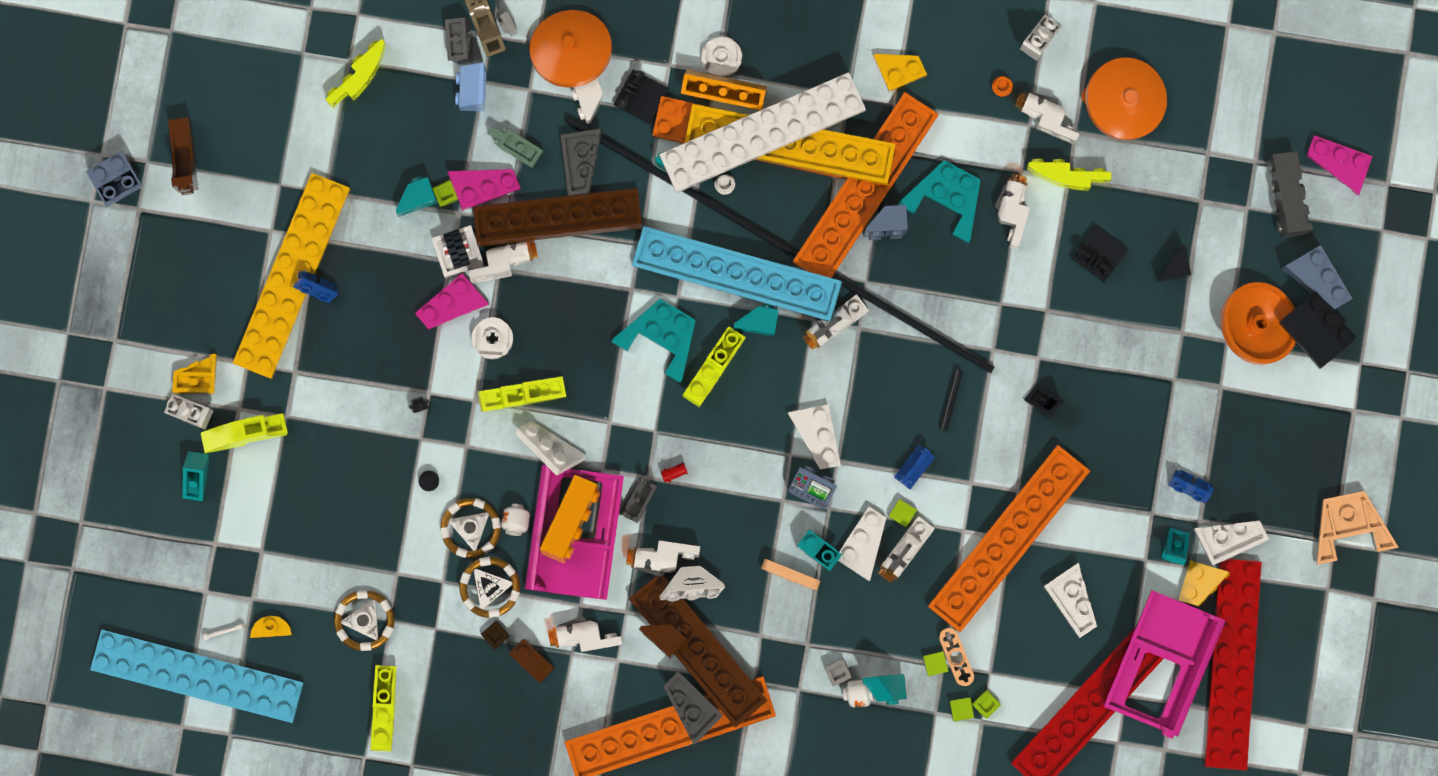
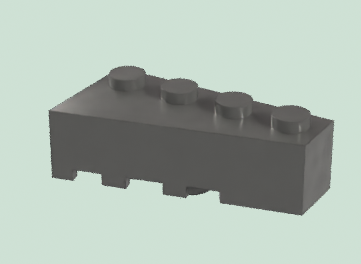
[1267,151,1313,238]

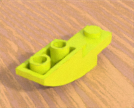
[325,39,386,108]
[1027,159,1111,191]
[682,326,746,408]
[200,413,288,453]
[370,665,397,752]

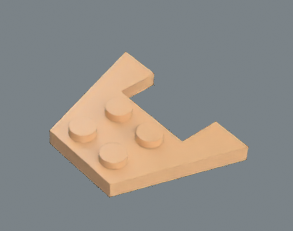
[1316,491,1399,565]

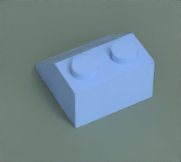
[455,63,486,111]

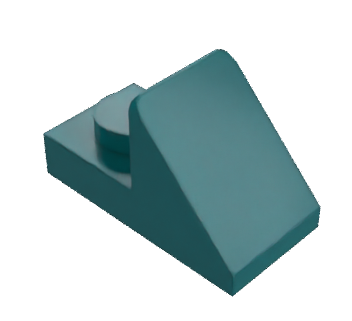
[1162,527,1190,565]

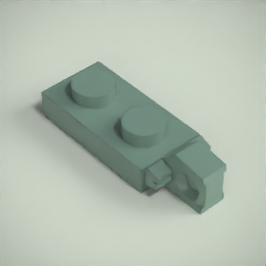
[488,126,543,169]

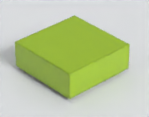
[432,180,458,208]
[888,499,917,528]
[923,651,948,676]
[972,690,1001,719]
[949,697,974,722]

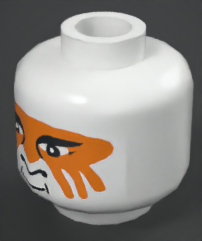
[501,504,530,536]
[843,679,874,708]

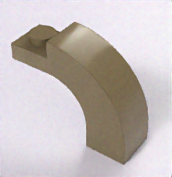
[465,0,506,57]

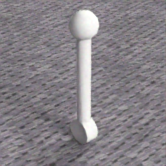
[202,624,245,641]

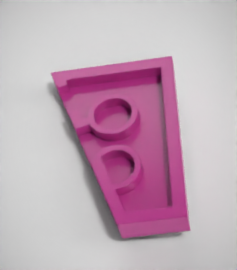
[1306,136,1373,196]
[447,169,520,211]
[415,273,489,330]

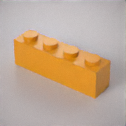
[681,69,768,110]
[540,475,600,563]

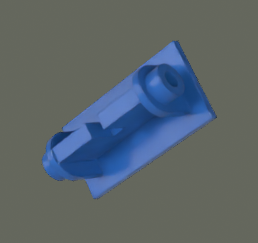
[293,270,339,303]
[894,445,935,490]
[1168,469,1214,503]

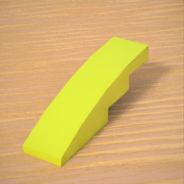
[477,376,566,413]

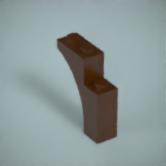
[168,117,199,195]

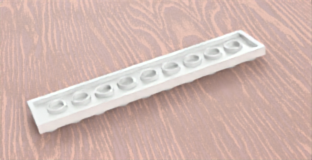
[659,72,866,193]

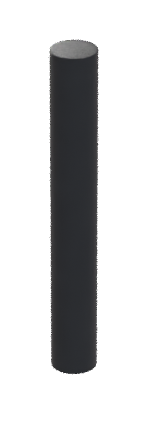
[939,370,963,432]

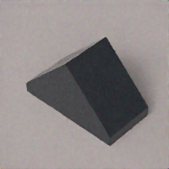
[1157,244,1191,282]
[1024,384,1064,420]

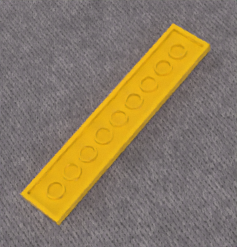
[685,104,895,185]
[233,173,351,379]

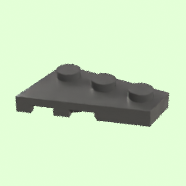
[560,129,602,196]
[663,672,723,745]

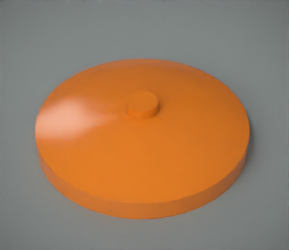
[530,10,612,88]
[1085,58,1167,140]
[1220,282,1296,365]

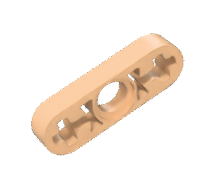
[761,559,821,591]
[939,628,974,686]

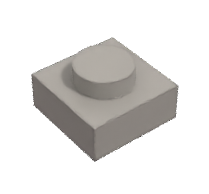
[499,12,518,37]
[824,659,852,687]

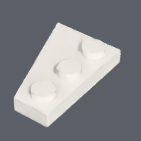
[788,405,841,470]
[515,421,587,476]
[838,507,886,581]
[1194,521,1269,566]
[1043,563,1097,638]

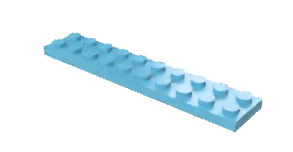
[632,226,842,322]
[90,630,304,723]

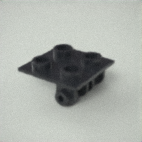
[613,69,669,124]
[1071,226,1128,282]

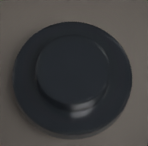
[408,396,429,413]
[418,471,439,492]

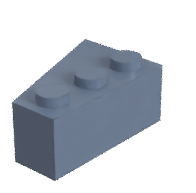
[1281,245,1353,310]

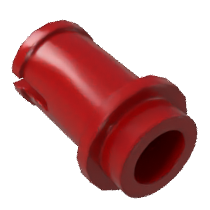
[660,462,688,483]

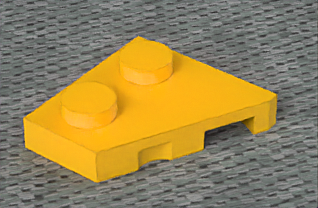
[873,54,927,92]
[172,354,217,395]
[1178,561,1230,607]

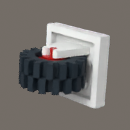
[432,225,484,278]

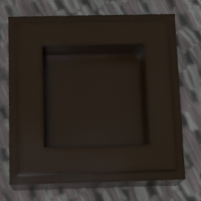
[481,620,510,650]

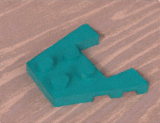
[898,160,981,243]
[611,299,696,384]

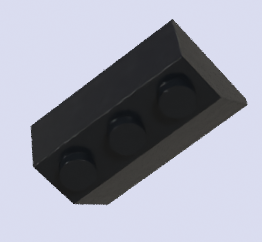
[1279,291,1357,369]

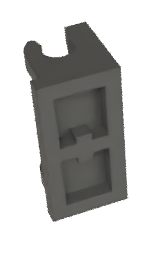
[445,17,474,63]
[620,478,657,524]

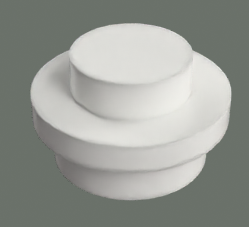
[715,174,735,195]

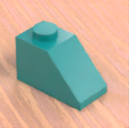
[396,176,437,217]
[734,304,779,336]
[182,451,209,501]
[863,674,907,705]

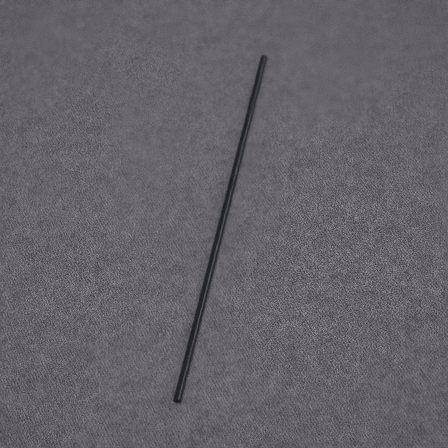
[565,116,995,374]

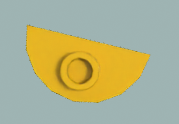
[250,616,293,638]

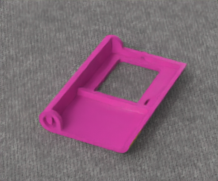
[525,465,624,600]
[1104,590,1226,739]

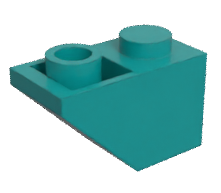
[796,529,843,571]

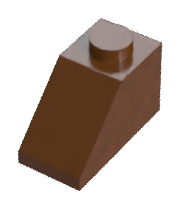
[639,624,687,659]
[509,639,554,683]

